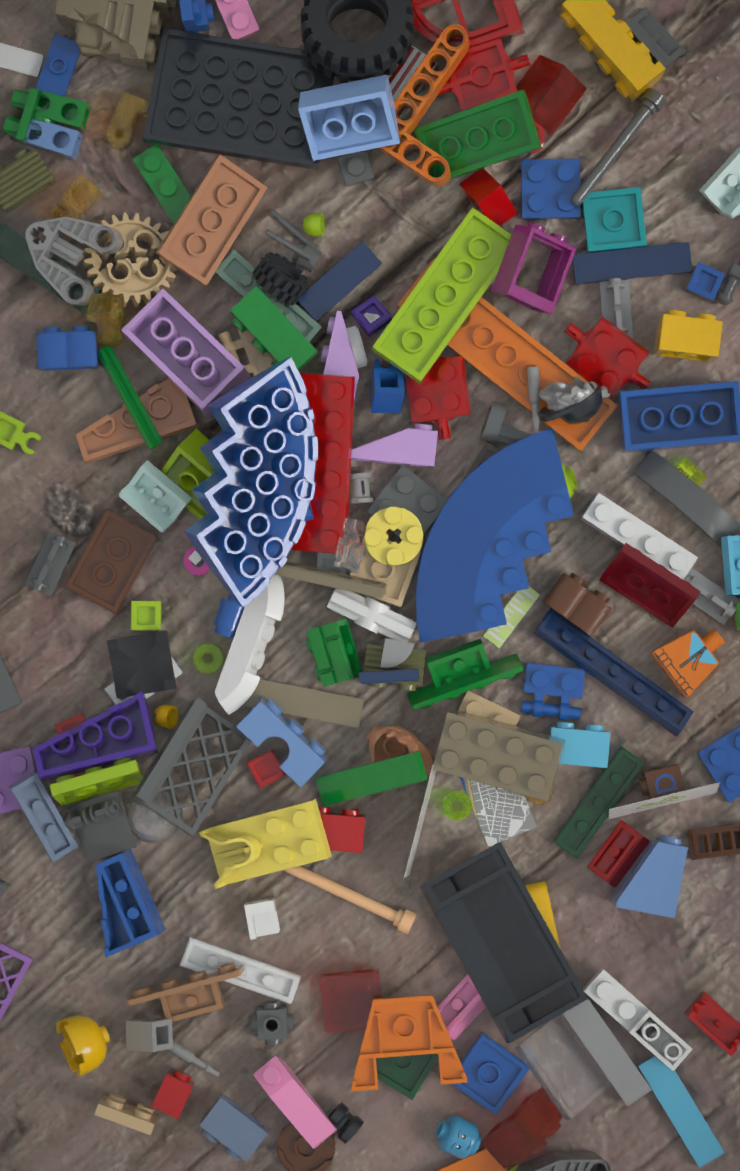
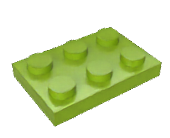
[49,758,145,806]

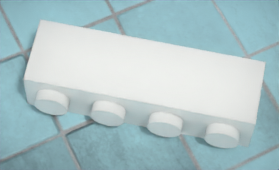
[580,493,698,580]

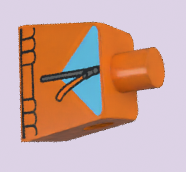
[650,629,725,698]

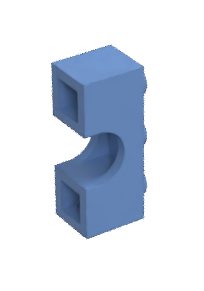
[236,696,327,787]

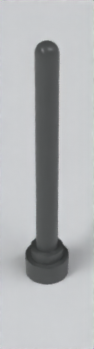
[571,88,667,206]

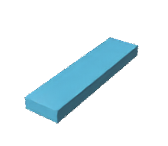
[638,1055,725,1168]

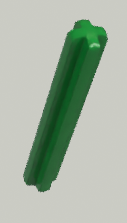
[98,346,162,449]

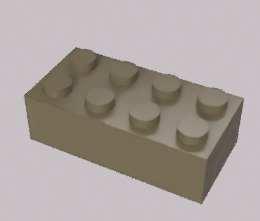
[433,709,566,801]

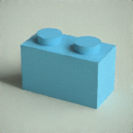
[549,721,610,768]

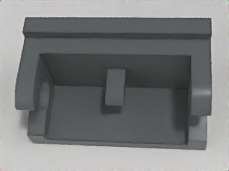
[626,7,686,72]

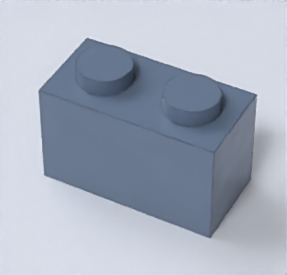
[199,1093,269,1162]

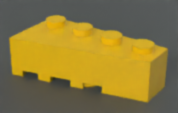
[560,0,666,102]

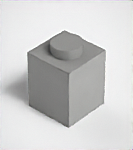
[126,1017,173,1052]

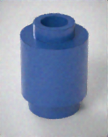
[213,594,245,639]

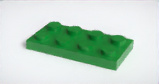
[415,90,542,180]

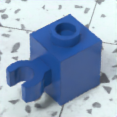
[369,359,405,413]

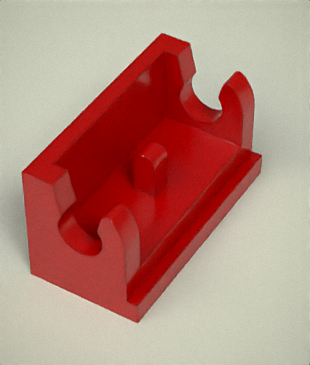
[684,991,740,1057]

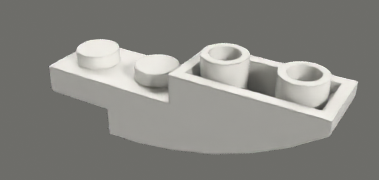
[583,968,693,1071]

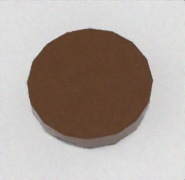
[277,1122,335,1171]

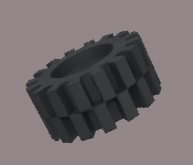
[252,252,309,306]

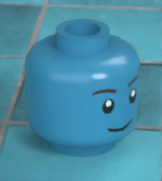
[435,1115,481,1159]

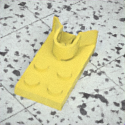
[199,799,332,889]

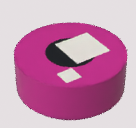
[183,547,211,576]

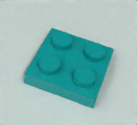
[582,187,647,253]

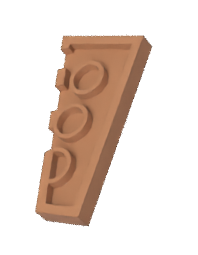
[76,379,197,464]

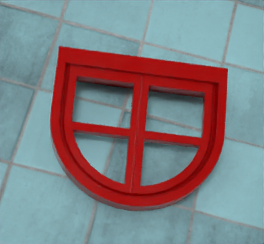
[410,0,525,48]

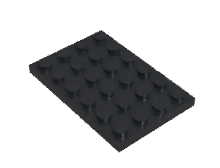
[143,28,334,170]

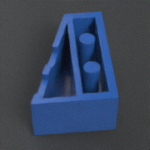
[96,849,166,958]

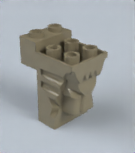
[55,0,178,71]

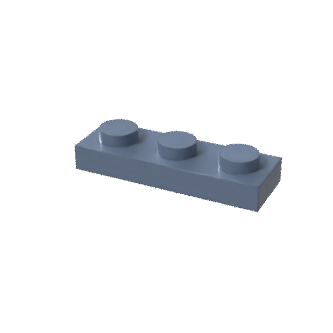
[9,771,78,862]

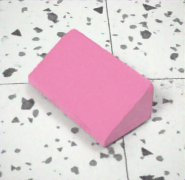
[437,974,486,1040]

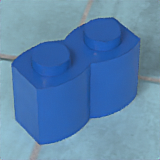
[36,326,99,371]

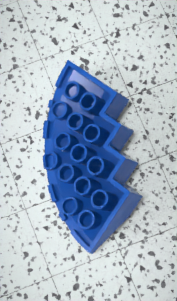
[184,357,318,608]
[415,428,574,643]

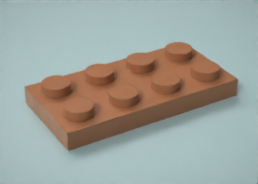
[155,154,268,286]

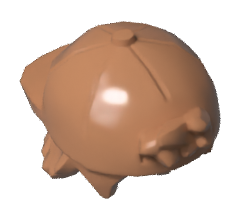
[365,725,435,783]

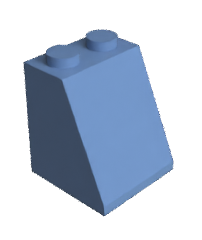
[611,834,688,918]

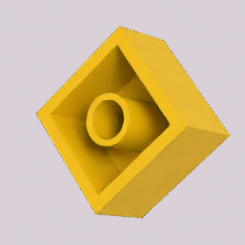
[654,310,723,363]

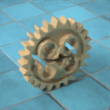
[83,212,177,307]

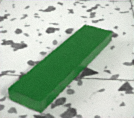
[316,751,428,806]

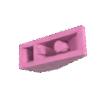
[253,1055,337,1149]

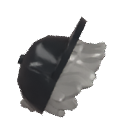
[538,376,610,425]

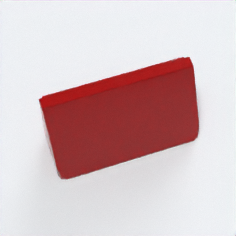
[587,820,649,888]

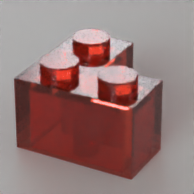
[480,1086,566,1169]

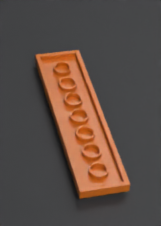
[397,259,618,452]

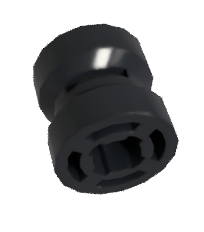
[328,1102,364,1144]

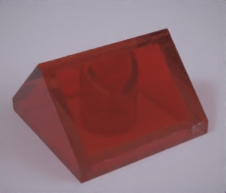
[516,55,587,137]

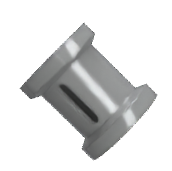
[349,473,373,504]

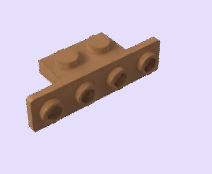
[127,962,245,1022]

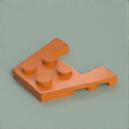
[351,994,467,1091]

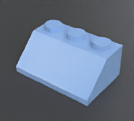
[298,75,400,161]

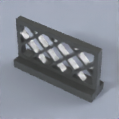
[130,697,251,837]

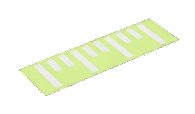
[484,587,540,649]

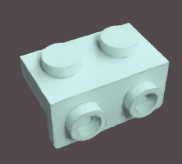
[699,147,740,218]
[119,460,192,533]

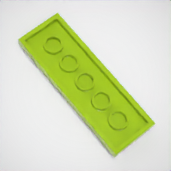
[371,207,511,384]

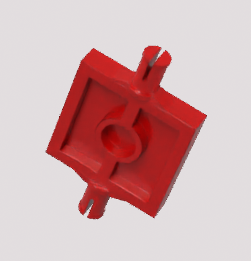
[437,38,531,111]
[564,316,651,398]
[405,356,471,440]

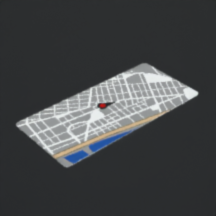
[460,777,536,846]

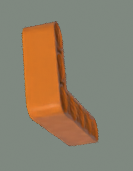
[379,24,470,187]

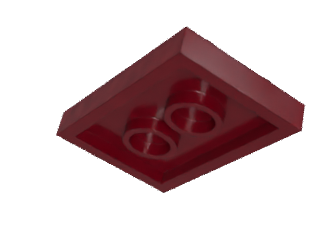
[599,543,701,628]

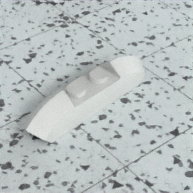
[215,575,284,715]

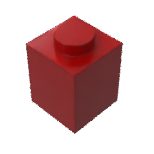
[151,1069,195,1119]

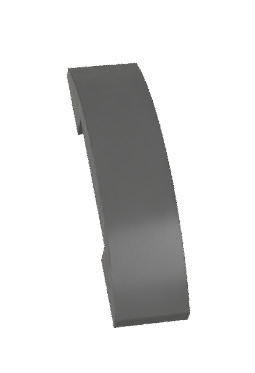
[633,450,740,548]

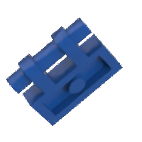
[521,663,585,721]

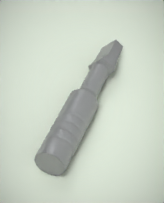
[527,367,541,434]
[167,1040,220,1077]

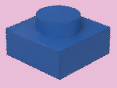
[686,262,725,302]

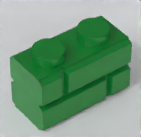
[306,619,363,687]

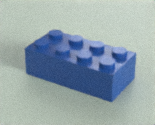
[617,381,740,453]

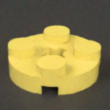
[364,506,424,566]

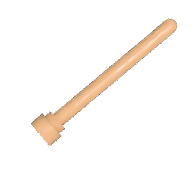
[284,866,417,935]

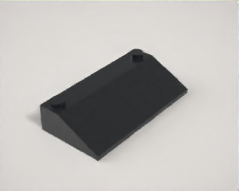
[420,842,588,1044]

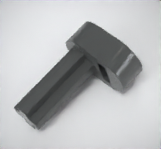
[479,401,532,445]

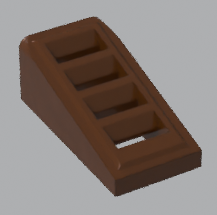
[687,823,740,860]

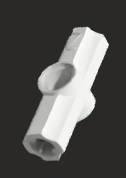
[327,588,417,642]

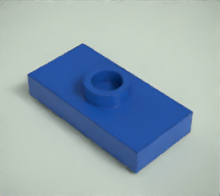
[35,34,81,96]

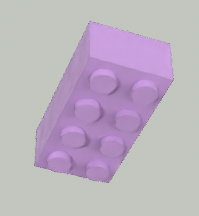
[121,289,250,418]

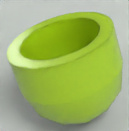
[302,213,325,237]

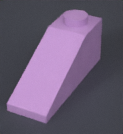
[351,424,438,468]

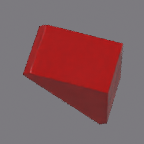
[459,168,518,227]

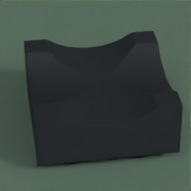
[107,630,177,699]

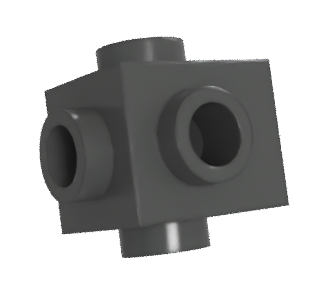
[251,1001,294,1045]

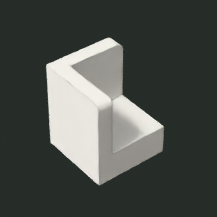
[244,897,280,940]

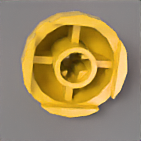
[56,1015,110,1077]

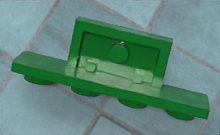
[407,638,524,710]

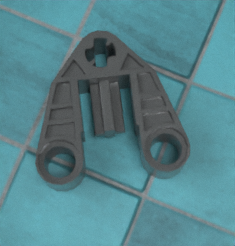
[516,1151,612,1171]

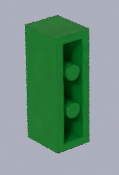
[230,286,318,371]

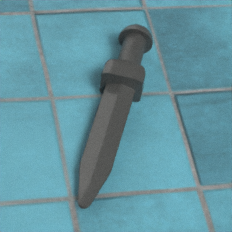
[716,260,740,305]

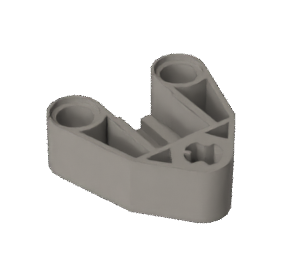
[25,217,123,306]

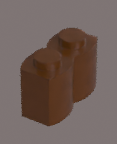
[542,572,612,637]

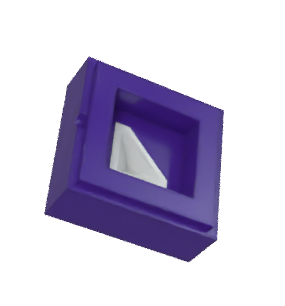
[351,295,392,337]

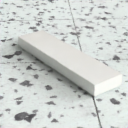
[180,937,301,1004]

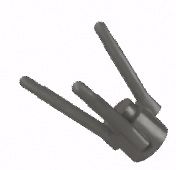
[261,209,322,273]

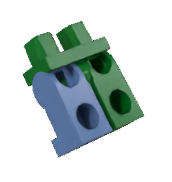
[3,88,91,162]

